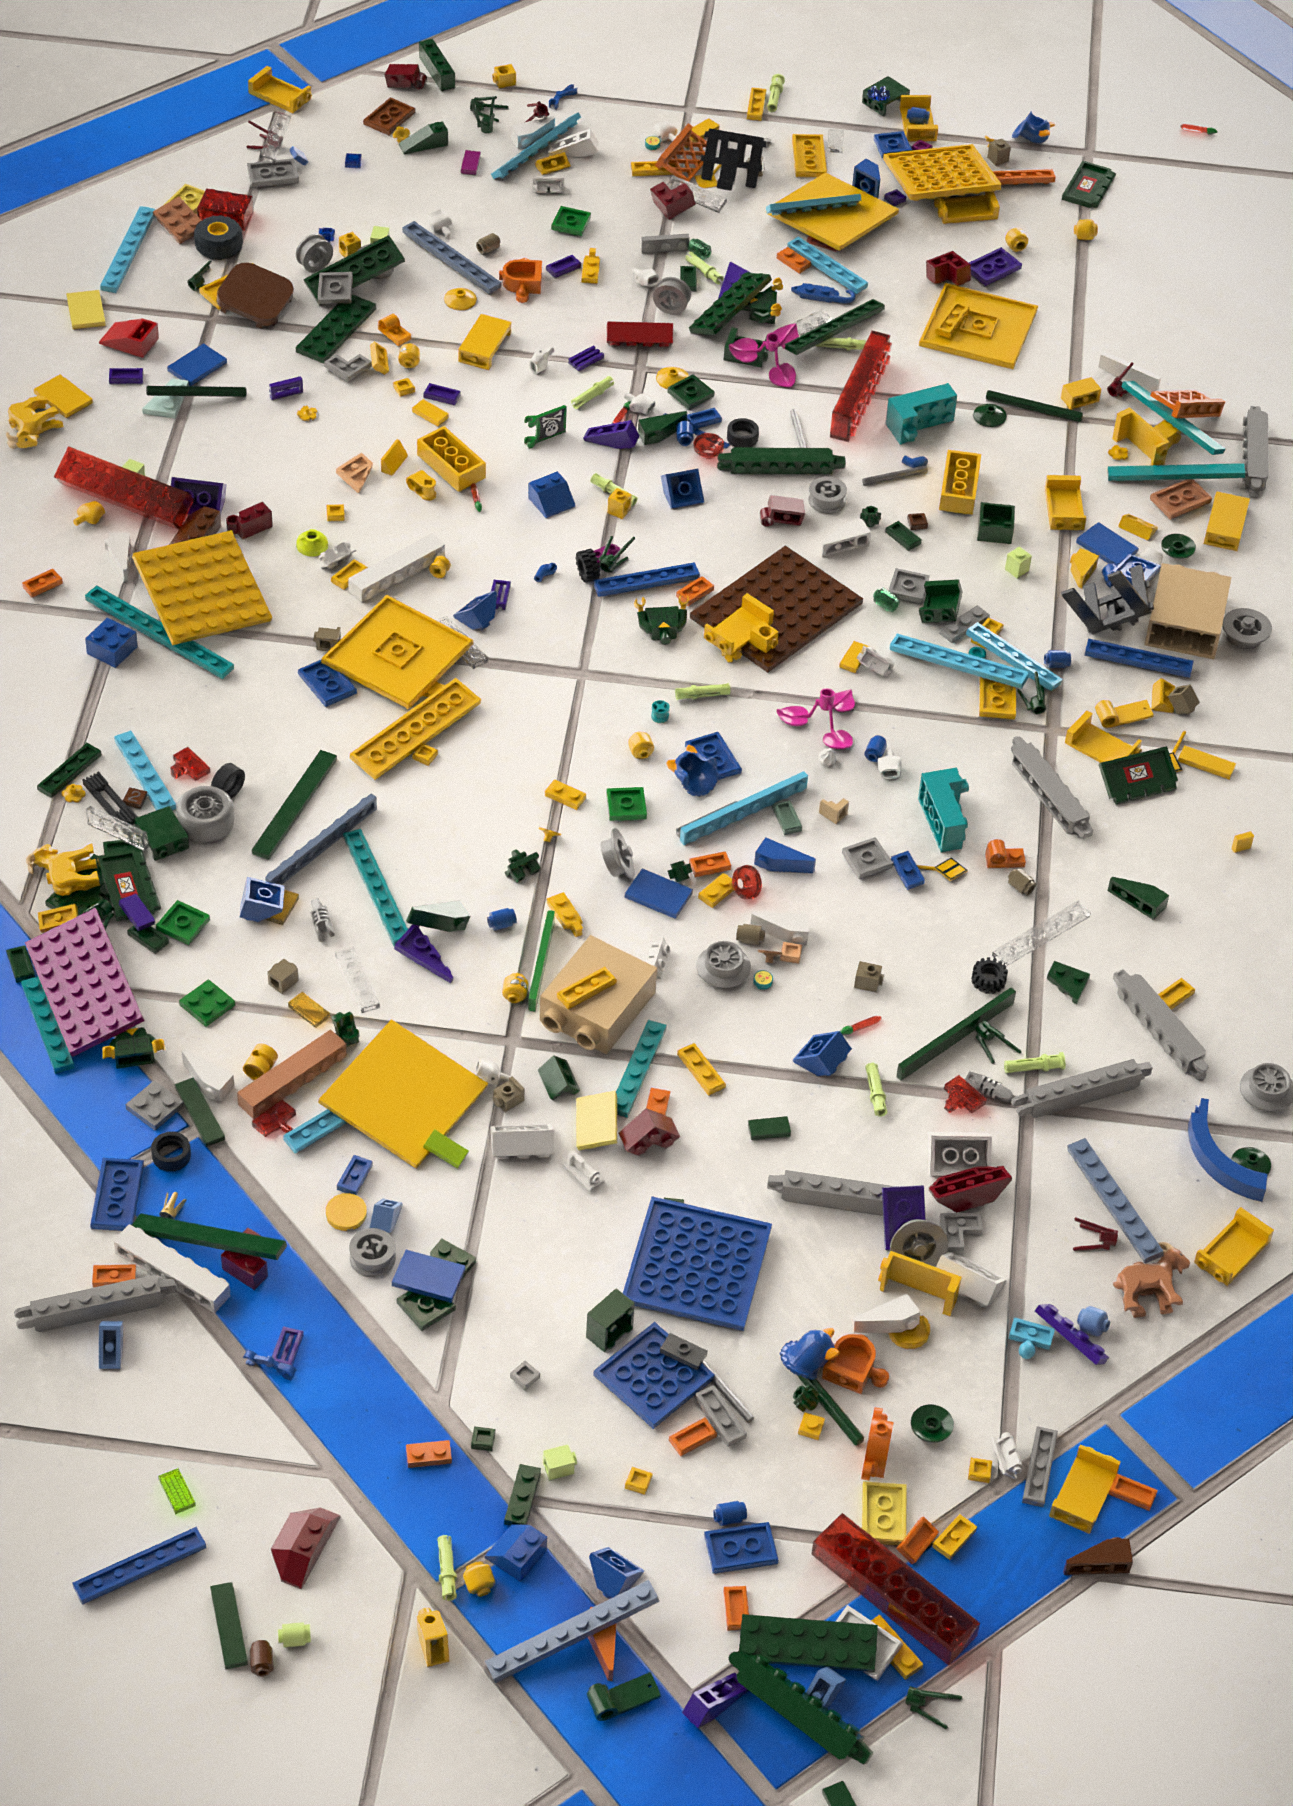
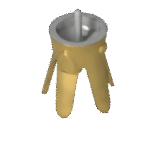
[159,1192,187,1220]

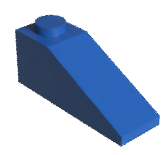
[754,837,816,873]

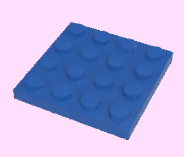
[593,1322,715,1429]

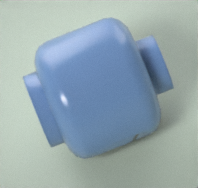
[1077,1306,1110,1337]

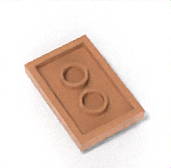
[153,196,202,244]
[1150,479,1212,519]

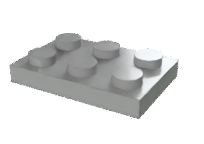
[247,158,299,188]

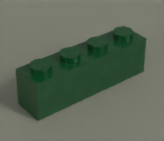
[419,39,455,91]

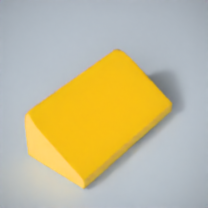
[535,152,571,175]
[381,439,408,475]
[1118,514,1158,540]
[1151,678,1175,713]

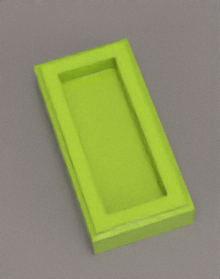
[423,1129,469,1169]

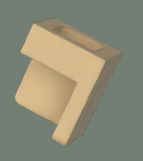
[819,798,849,824]

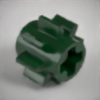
[860,506,882,527]
[668,860,693,882]
[793,1384,819,1412]

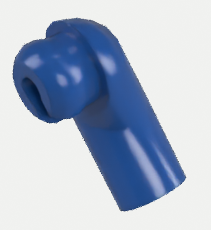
[902,455,928,468]
[534,562,557,582]

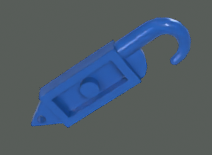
[791,283,856,304]

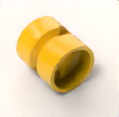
[243,1043,278,1080]

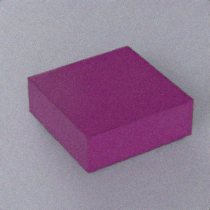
[911,139,932,151]

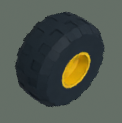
[194,215,243,260]

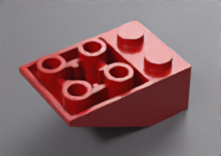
[99,318,159,358]

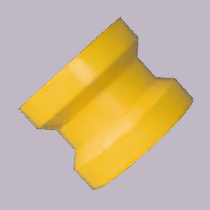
[429,556,451,578]

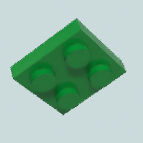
[551,206,591,236]
[606,787,647,821]
[156,900,210,945]
[179,979,236,1027]

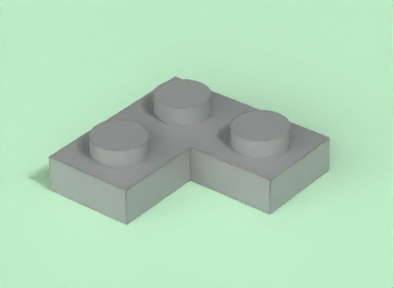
[324,354,372,382]
[939,1213,983,1252]

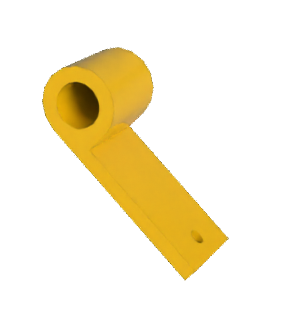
[1095,699,1154,728]

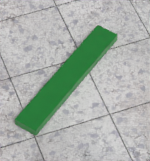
[528,910,555,1012]

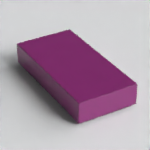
[461,150,481,175]

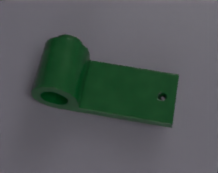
[586,1672,661,1721]

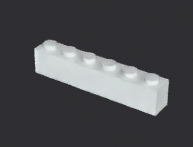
[348,533,445,603]
[113,1224,230,1313]

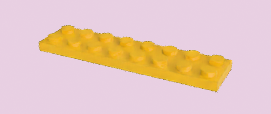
[349,678,481,780]

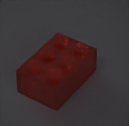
[197,188,253,231]

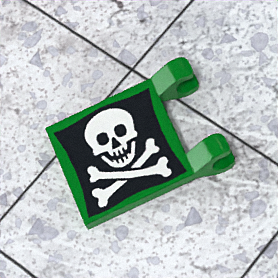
[524,405,567,448]

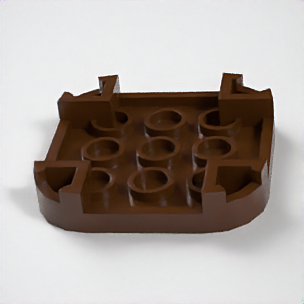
[216,263,294,328]

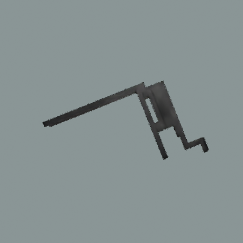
[700,128,772,191]
[1061,565,1154,634]

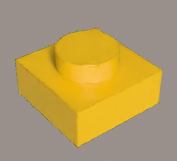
[798,1412,825,1440]

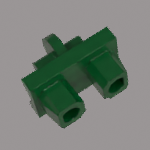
[504,849,541,883]
[331,1011,360,1049]

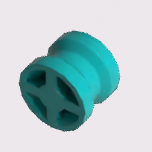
[651,700,670,723]

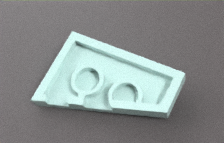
[142,378,189,419]

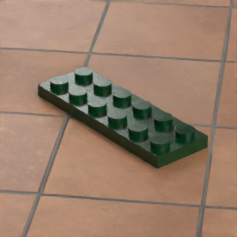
[303,235,405,306]
[689,272,772,335]
[295,294,376,364]
[739,1614,878,1672]

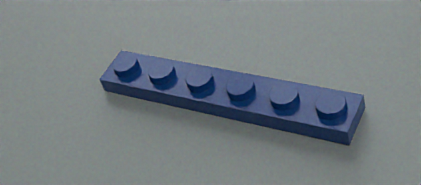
[594,562,700,597]
[1084,638,1194,678]
[72,1526,206,1605]

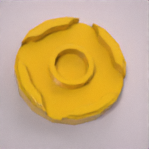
[326,1193,367,1231]
[888,1315,930,1349]

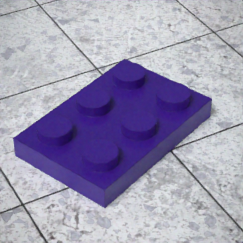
[969,247,1022,286]
[882,1185,926,1250]

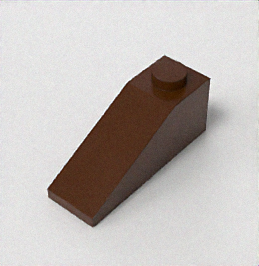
[1063,1537,1133,1575]

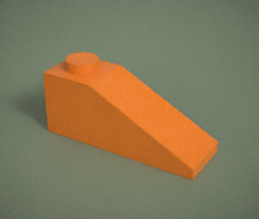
[588,1607,616,1681]

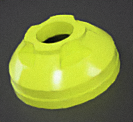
[296,529,328,557]

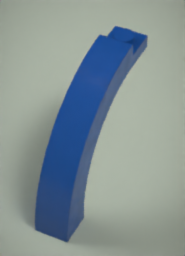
[1188,1098,1267,1202]

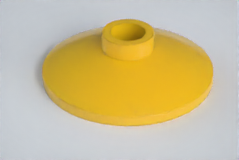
[444,288,477,310]
[656,367,689,389]

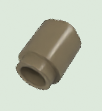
[476,233,501,254]
[1008,868,1036,895]
[736,924,765,945]

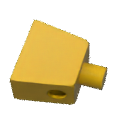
[417,1608,449,1667]

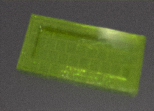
[158,1468,196,1515]

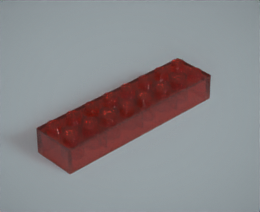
[830,330,892,442]
[54,446,194,530]
[811,1513,980,1666]

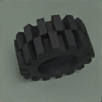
[575,548,600,582]
[971,957,1008,994]

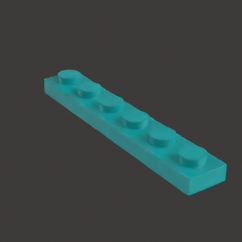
[21,976,74,1074]
[616,1019,667,1118]

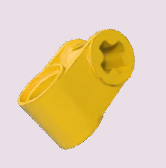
[406,470,436,501]

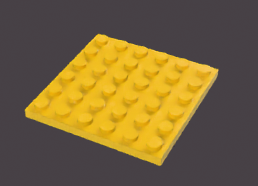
[883,144,1001,201]
[132,530,273,645]

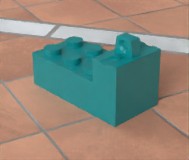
[885,383,958,445]
[918,767,969,852]

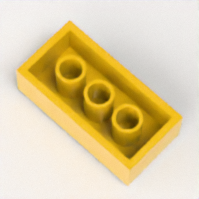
[417,426,486,492]
[939,450,981,515]

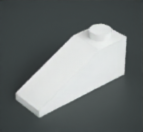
[511,116,555,149]
[548,128,599,157]
[821,519,871,557]
[105,532,131,582]
[750,911,809,944]
[182,1049,235,1103]
[852,1294,920,1334]

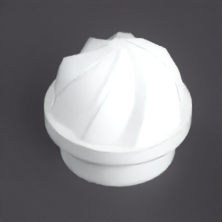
[818,748,837,767]

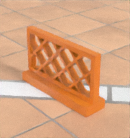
[655,123,707,184]
[1150,390,1226,418]

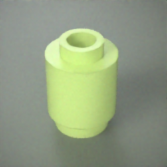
[278,1622,311,1647]

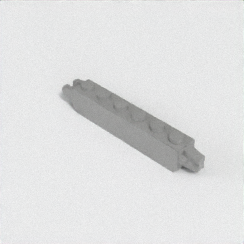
[1242,405,1268,498]
[1011,736,1093,839]
[1113,969,1209,1081]
[1011,1059,1153,1118]
[767,1170,895,1216]
[14,1274,176,1332]

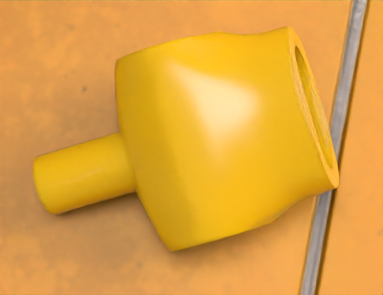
[73,501,105,526]

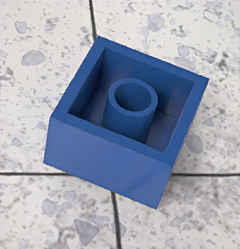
[85,617,138,668]

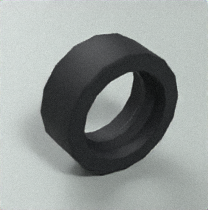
[727,418,759,447]
[211,763,245,799]
[151,1132,191,1171]

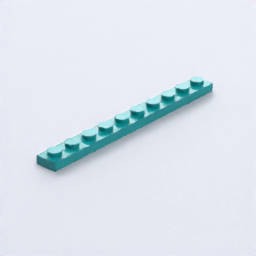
[85,585,234,679]

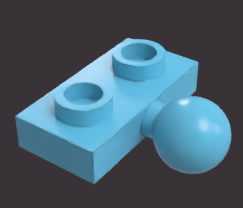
[1008,1317,1055,1359]

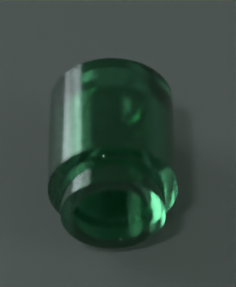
[687,238,712,260]
[873,587,900,612]

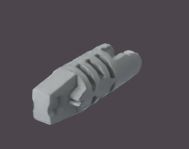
[310,898,335,942]
[964,1071,1014,1103]

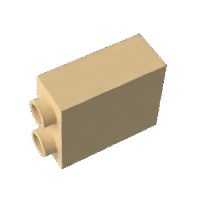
[1144,563,1232,659]
[540,935,657,1054]

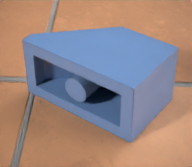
[370,1198,403,1233]
[99,1321,123,1369]
[806,1667,846,1709]

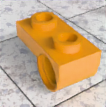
[378,314,411,346]

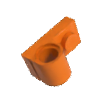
[985,839,1026,868]

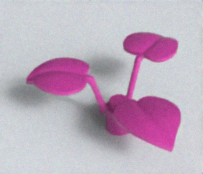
[729,323,799,387]
[776,688,855,749]

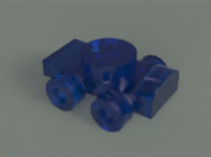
[868,86,890,101]
[319,227,335,243]

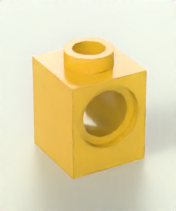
[492,64,516,88]
[339,232,361,258]
[607,488,632,519]
[749,621,778,653]

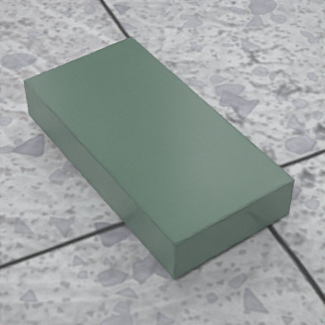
[772,800,802,835]

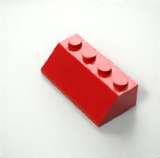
[606,321,673,347]

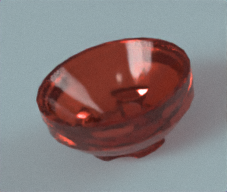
[693,433,724,459]
[732,865,762,900]

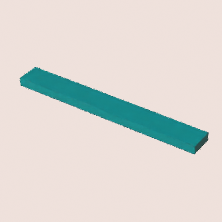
[1121,381,1225,455]
[1107,463,1246,481]
[343,829,408,947]

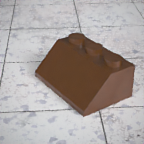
[169,506,221,545]

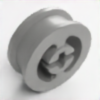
[295,234,333,272]
[653,277,691,315]
[808,477,847,513]
[349,1228,396,1277]

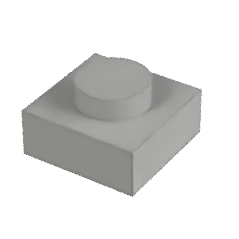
[510,1360,540,1390]

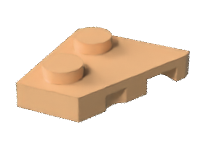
[336,453,373,493]

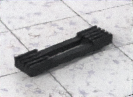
[82,771,138,830]

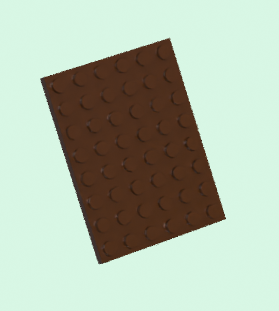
[690,545,863,673]

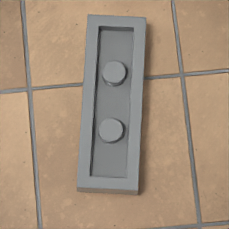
[641,233,690,253]
[939,605,990,643]
[695,1385,747,1447]

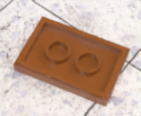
[363,97,416,136]

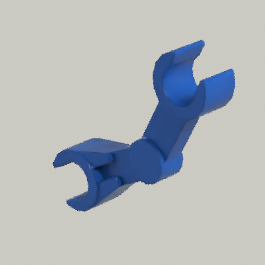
[549,84,578,109]
[243,1350,297,1380]

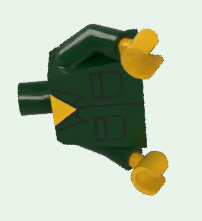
[742,277,783,324]
[634,595,689,645]
[102,1026,166,1069]

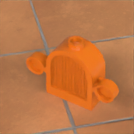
[499,258,542,303]
[822,1334,889,1394]
[861,1407,894,1481]

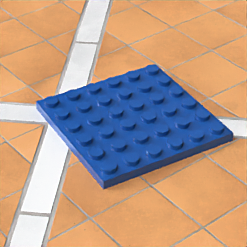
[623,1196,772,1331]

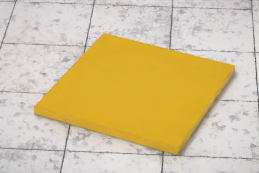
[766,172,899,251]
[919,283,1038,369]
[321,595,474,709]
[318,1019,488,1169]

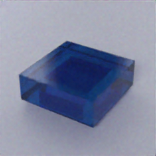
[345,153,362,168]

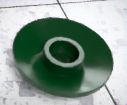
[973,404,1007,427]
[1161,533,1196,559]
[1231,1147,1271,1176]
[910,1404,954,1443]

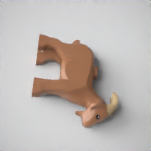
[1113,1242,1190,1318]

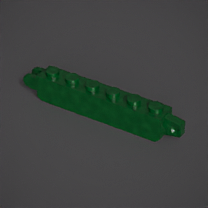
[717,447,846,474]
[728,1651,874,1765]

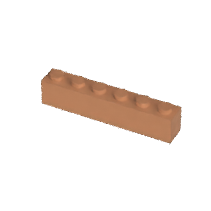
[237,1029,347,1119]

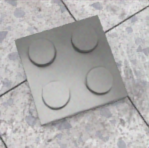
[318,272,353,304]
[887,568,930,604]
[842,837,893,879]
[125,1080,184,1130]

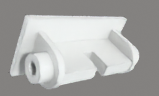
[532,176,565,193]
[319,541,356,569]
[856,646,894,677]
[647,937,670,979]
[563,1151,605,1191]
[991,1432,1023,1480]

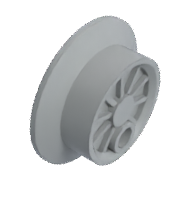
[1222,608,1272,649]
[600,828,635,879]
[696,941,751,988]
[1240,1063,1293,1112]
[890,1219,948,1267]

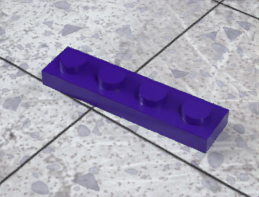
[1035,1304,1109,1365]

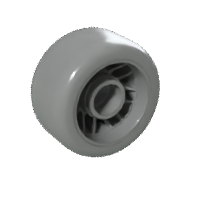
[177,786,234,843]

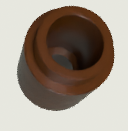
[249,1640,274,1677]

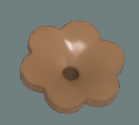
[758,950,782,963]

